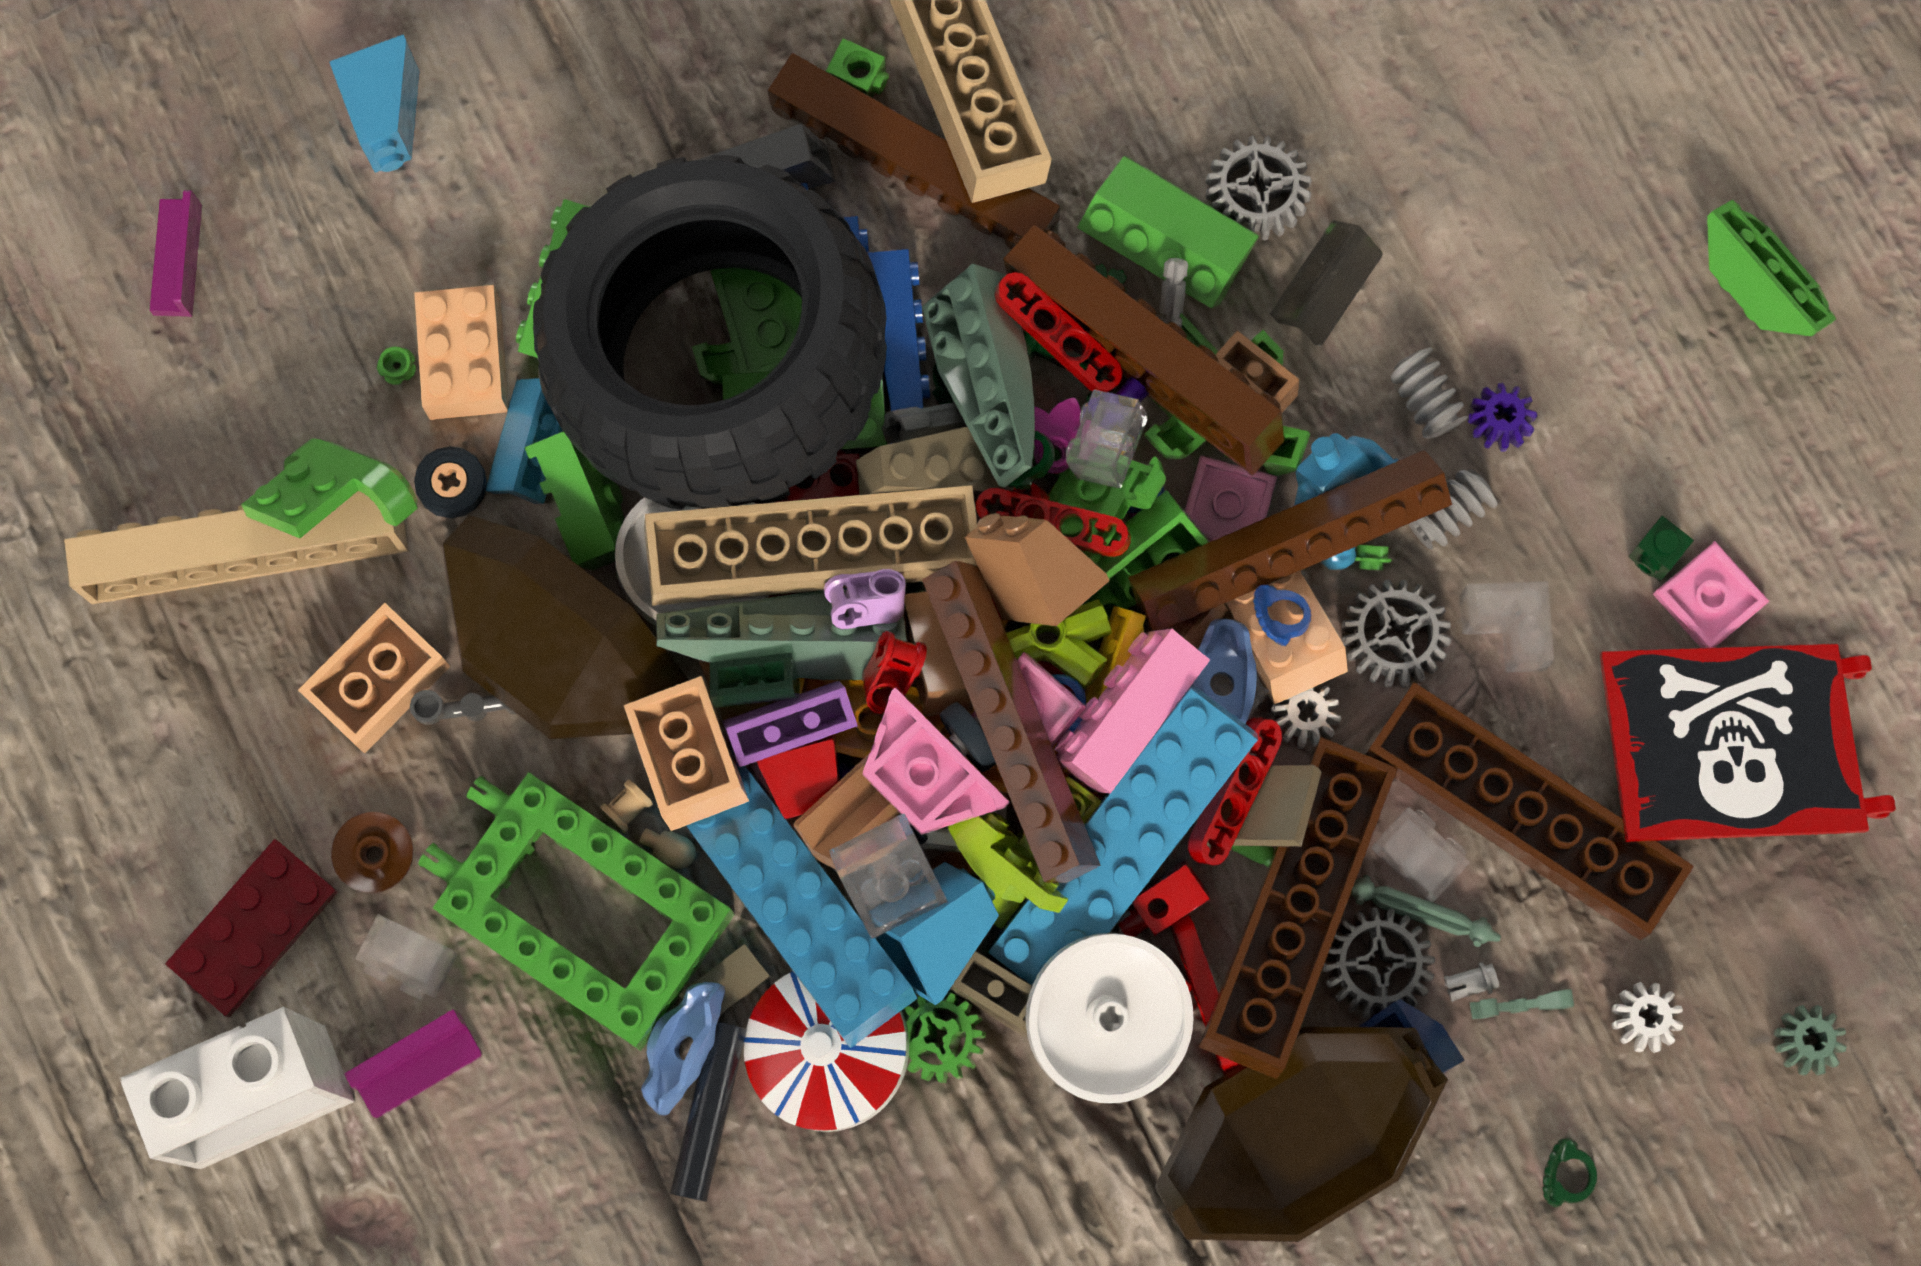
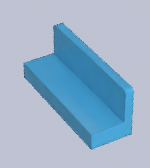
[486,378,563,504]

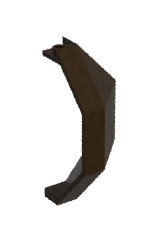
[443,515,689,739]
[1155,1027,1448,1242]

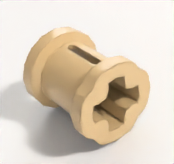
[599,779,654,833]

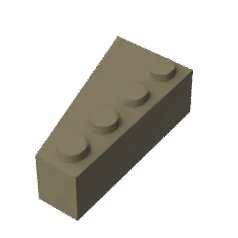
[856,427,1014,506]

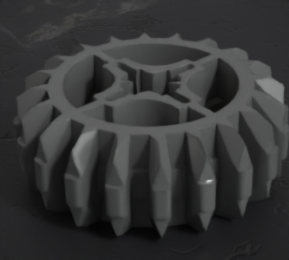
[1322,908,1435,1019]

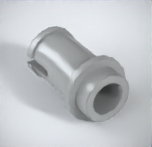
[1444,962,1499,1002]

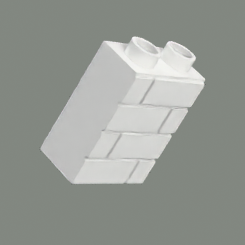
[120,1007,355,1169]

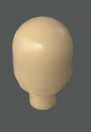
[640,828,696,869]

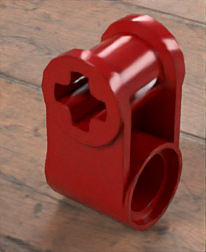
[862,631,927,714]

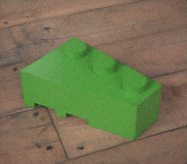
[524,431,625,570]

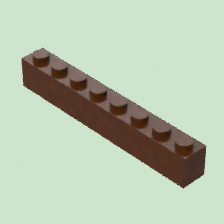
[768,52,1060,250]
[1128,450,1452,631]
[922,561,1101,883]

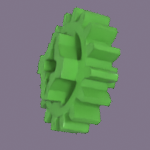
[904,993,986,1083]

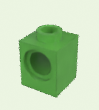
[826,38,889,98]

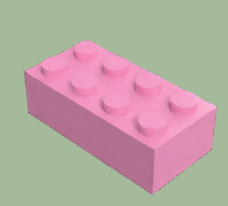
[1054,629,1210,793]

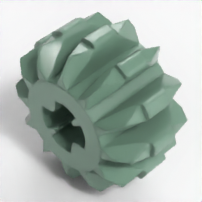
[1774,1005,1847,1076]

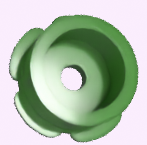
[377,347,416,385]
[1355,545,1392,570]

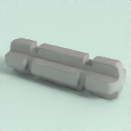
[1159,258,1188,328]

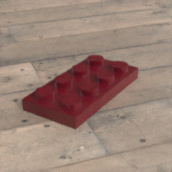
[165,839,338,1018]

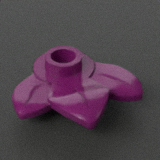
[1033,397,1105,474]

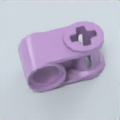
[824,569,905,629]

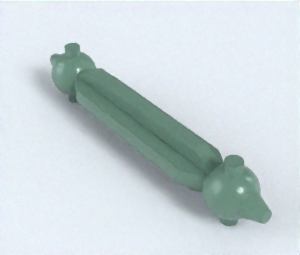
[1351,875,1501,947]

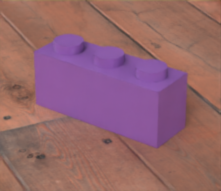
[722,680,858,767]

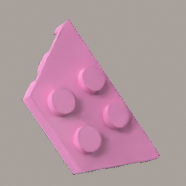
[863,688,1009,835]

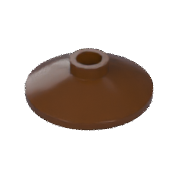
[331,812,414,894]

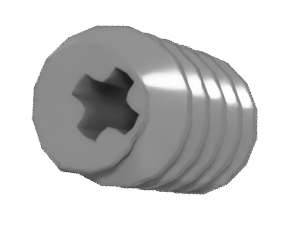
[1391,347,1468,438]
[1408,469,1498,550]

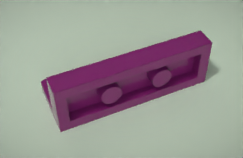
[149,190,202,317]
[344,1009,482,1118]

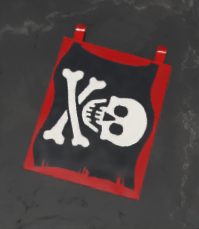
[1599,644,1896,842]

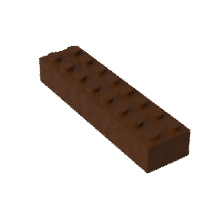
[1003,224,1284,476]
[1365,682,1694,941]
[1199,737,1398,1079]

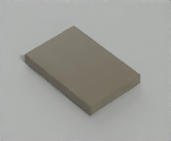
[1193,765,1322,847]

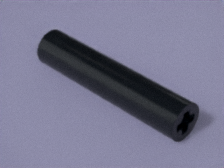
[670,1022,747,1202]

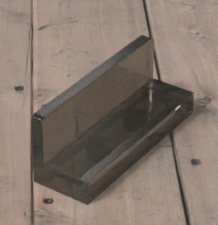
[1269,220,1383,346]

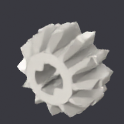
[1271,686,1341,749]
[1611,982,1683,1053]

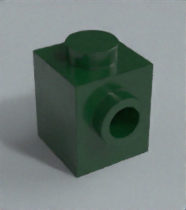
[1628,516,1694,581]

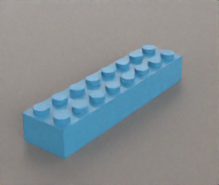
[988,684,1258,985]
[686,747,918,1048]

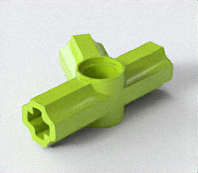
[1006,599,1112,689]

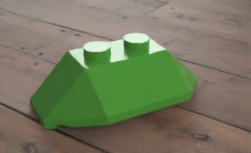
[1707,200,1836,337]

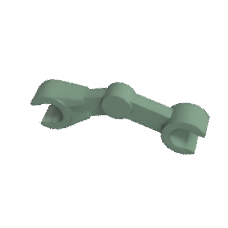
[1469,989,1574,1019]

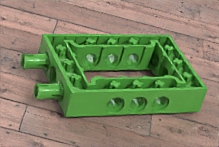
[418,772,735,1051]

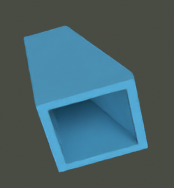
[329,34,420,173]
[865,862,999,1005]

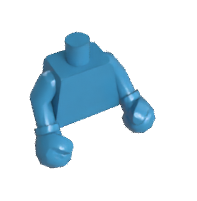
[1294,433,1399,570]

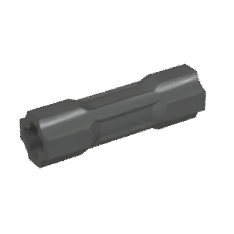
[882,401,967,443]

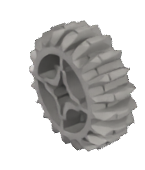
[1205,135,1312,241]
[1341,579,1451,688]

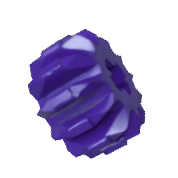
[1467,382,1537,452]

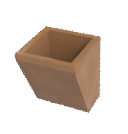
[965,513,1110,626]

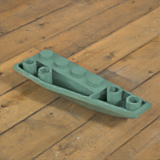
[922,264,1035,487]
[656,589,907,680]

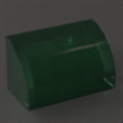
[710,653,800,708]

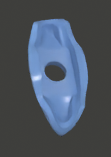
[1193,618,1257,724]
[641,982,725,1116]

